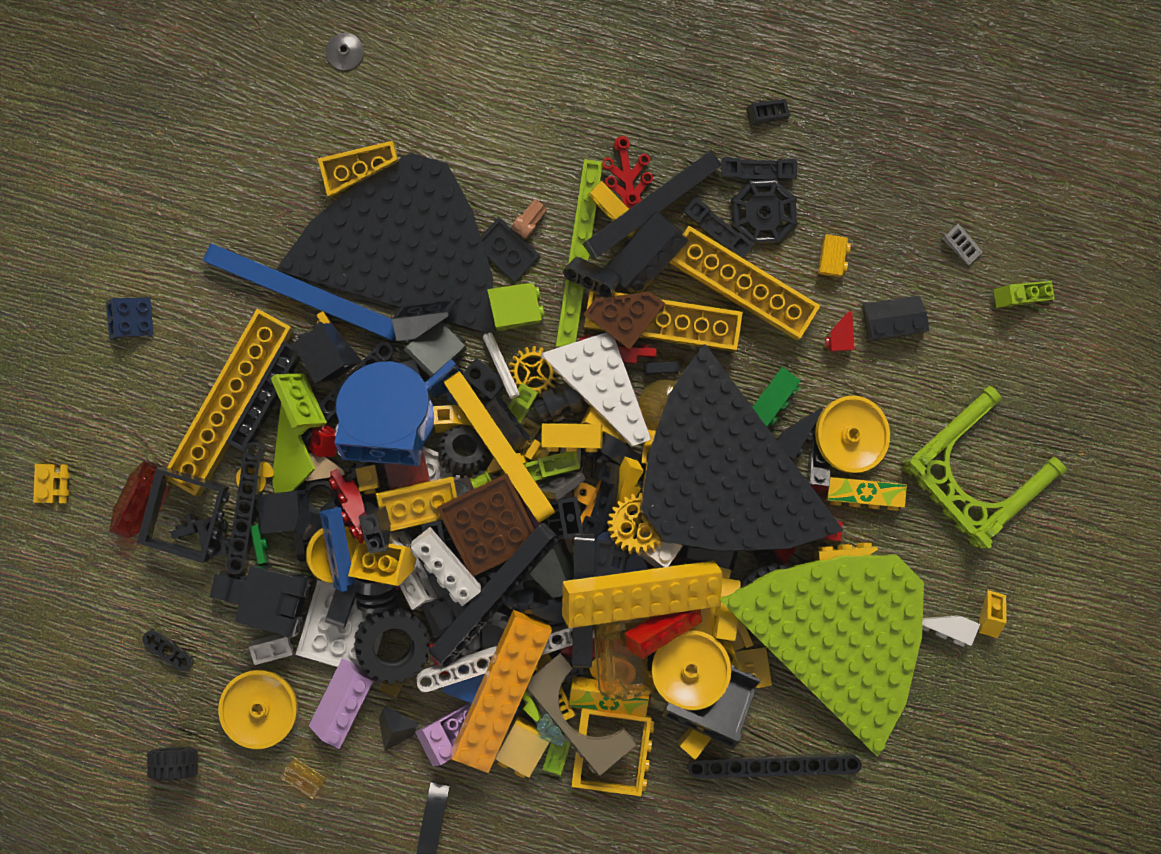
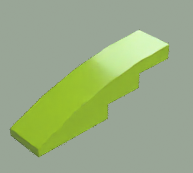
[500,452,580,482]

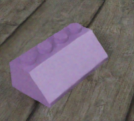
[309,658,375,749]

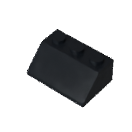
[862,296,929,341]

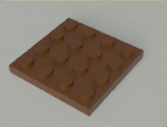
[436,473,535,576]

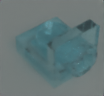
[537,714,565,746]

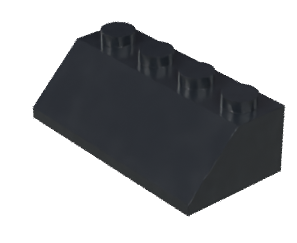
[604,211,689,294]

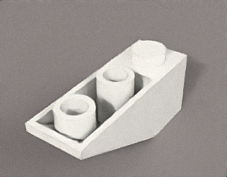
[922,615,980,647]

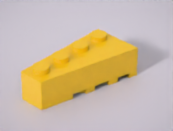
[318,141,399,198]

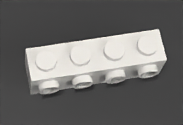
[411,527,481,606]

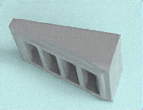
[942,224,982,266]

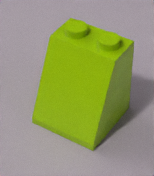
[488,283,545,332]

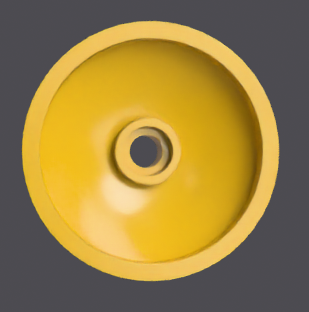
[306,525,357,583]

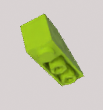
[993,281,1055,308]

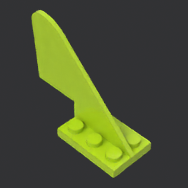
[271,373,327,493]

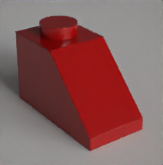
[825,311,855,353]

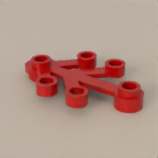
[601,136,653,209]

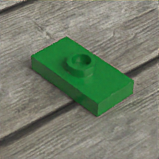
[251,525,269,564]

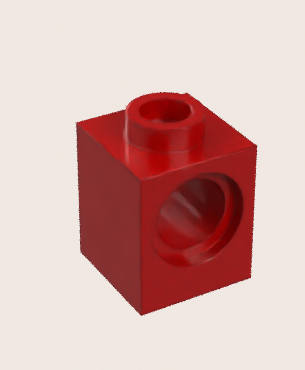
[308,426,337,457]

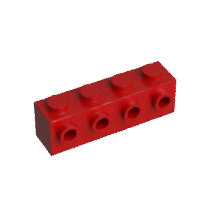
[625,609,702,659]

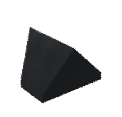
[379,706,419,751]

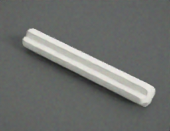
[483,333,519,399]

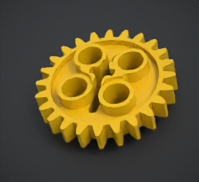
[607,493,662,556]

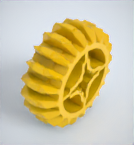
[509,346,559,397]

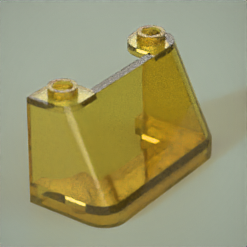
[594,616,658,700]

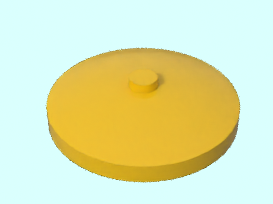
[815,396,890,473]
[652,630,731,711]
[218,670,298,749]

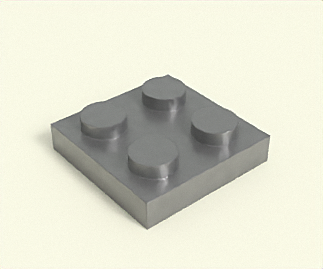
[538,471,586,500]

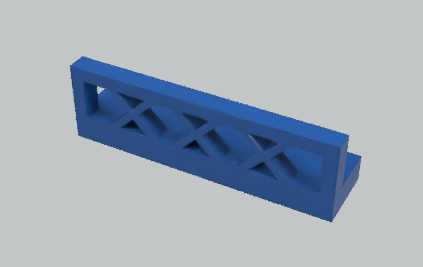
[320,507,354,592]

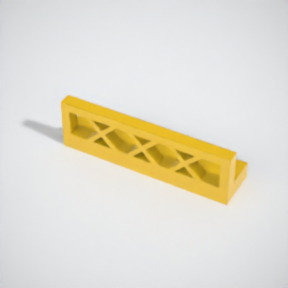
[587,181,643,239]

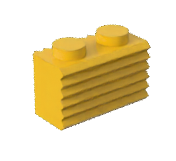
[818,234,851,278]

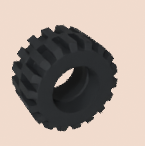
[438,425,489,479]
[147,747,198,780]

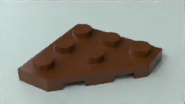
[583,291,665,350]

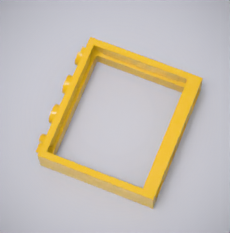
[572,708,654,796]

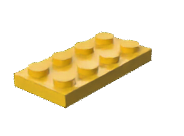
[376,477,457,531]

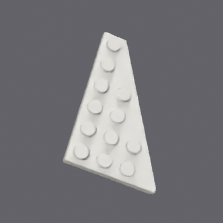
[541,332,651,447]

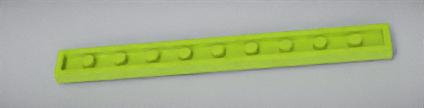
[556,159,602,347]

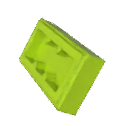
[542,732,572,776]

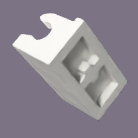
[249,634,293,665]

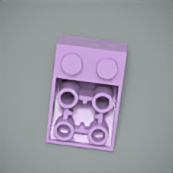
[415,703,472,767]

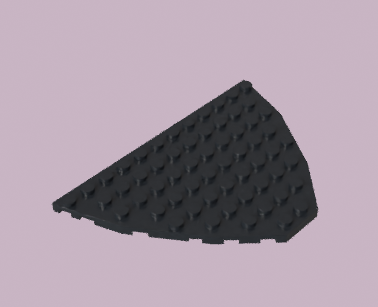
[276,153,495,336]
[640,344,843,552]

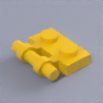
[33,464,70,503]

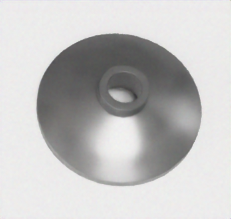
[326,33,364,71]

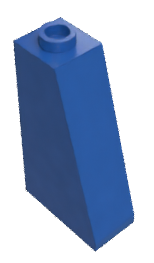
[442,665,522,716]

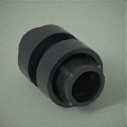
[533,382,588,424]

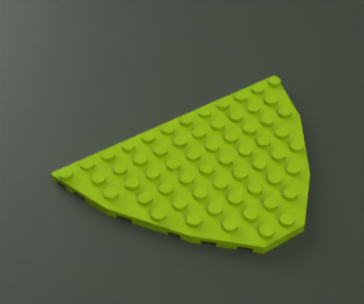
[719,554,924,757]

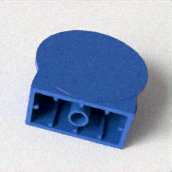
[335,362,435,466]

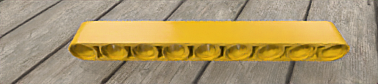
[444,371,555,523]

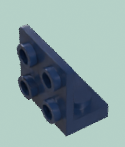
[106,298,154,340]

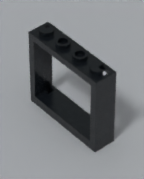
[137,466,230,563]

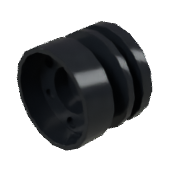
[353,577,398,613]

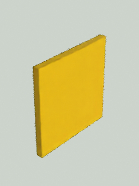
[735,647,772,688]

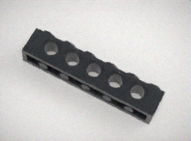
[226,340,301,451]

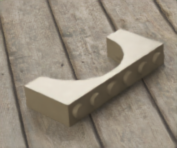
[525,652,636,775]

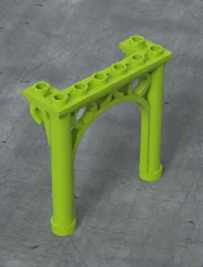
[902,385,1067,549]

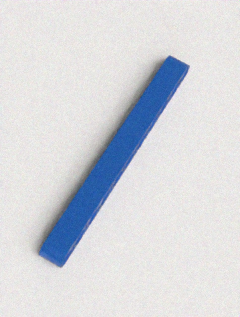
[203,243,396,341]

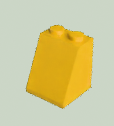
[495,715,552,778]

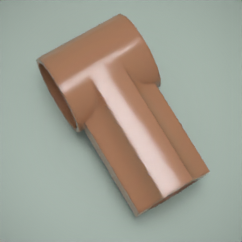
[511,199,547,239]

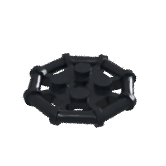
[730,179,799,245]

